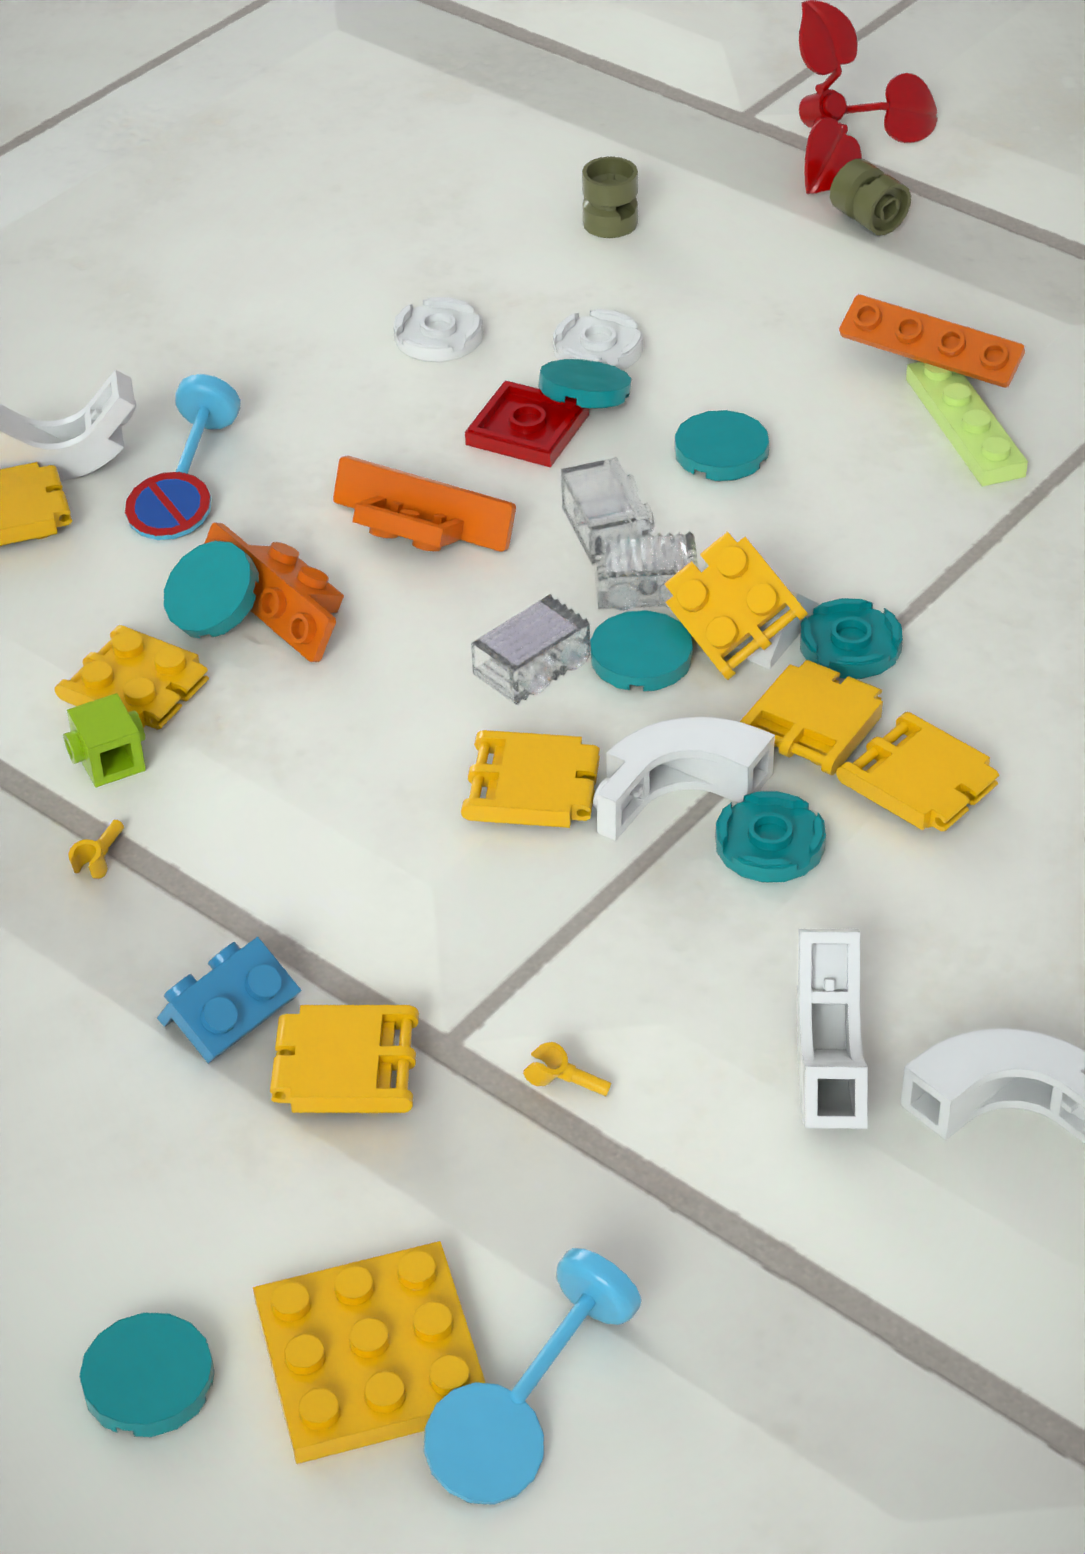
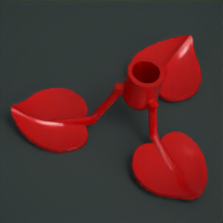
[799,0,937,194]

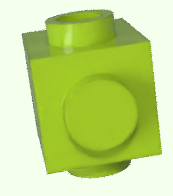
[63,693,146,788]

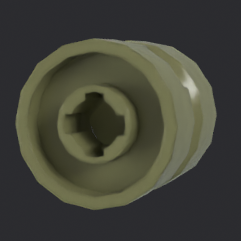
[582,156,638,238]
[830,159,911,235]

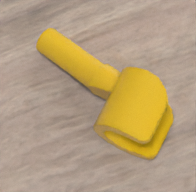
[68,820,124,879]
[523,1042,612,1097]

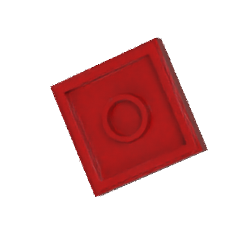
[465,381,589,467]

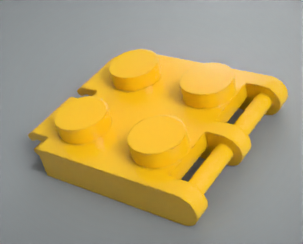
[0,462,72,547]
[664,531,808,680]
[54,625,209,730]
[740,660,883,775]
[836,712,999,831]
[461,730,600,828]
[270,1005,419,1113]

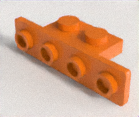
[839,294,1025,388]
[333,456,516,552]
[204,522,344,662]

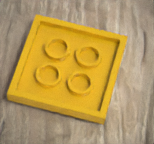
[253,1241,486,1464]

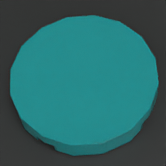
[538,359,632,408]
[674,410,769,481]
[164,541,259,638]
[800,598,903,679]
[590,610,693,691]
[715,791,826,882]
[79,1313,215,1437]

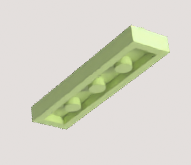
[906,362,1028,486]

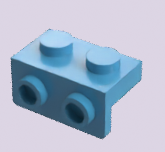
[157,936,302,1064]

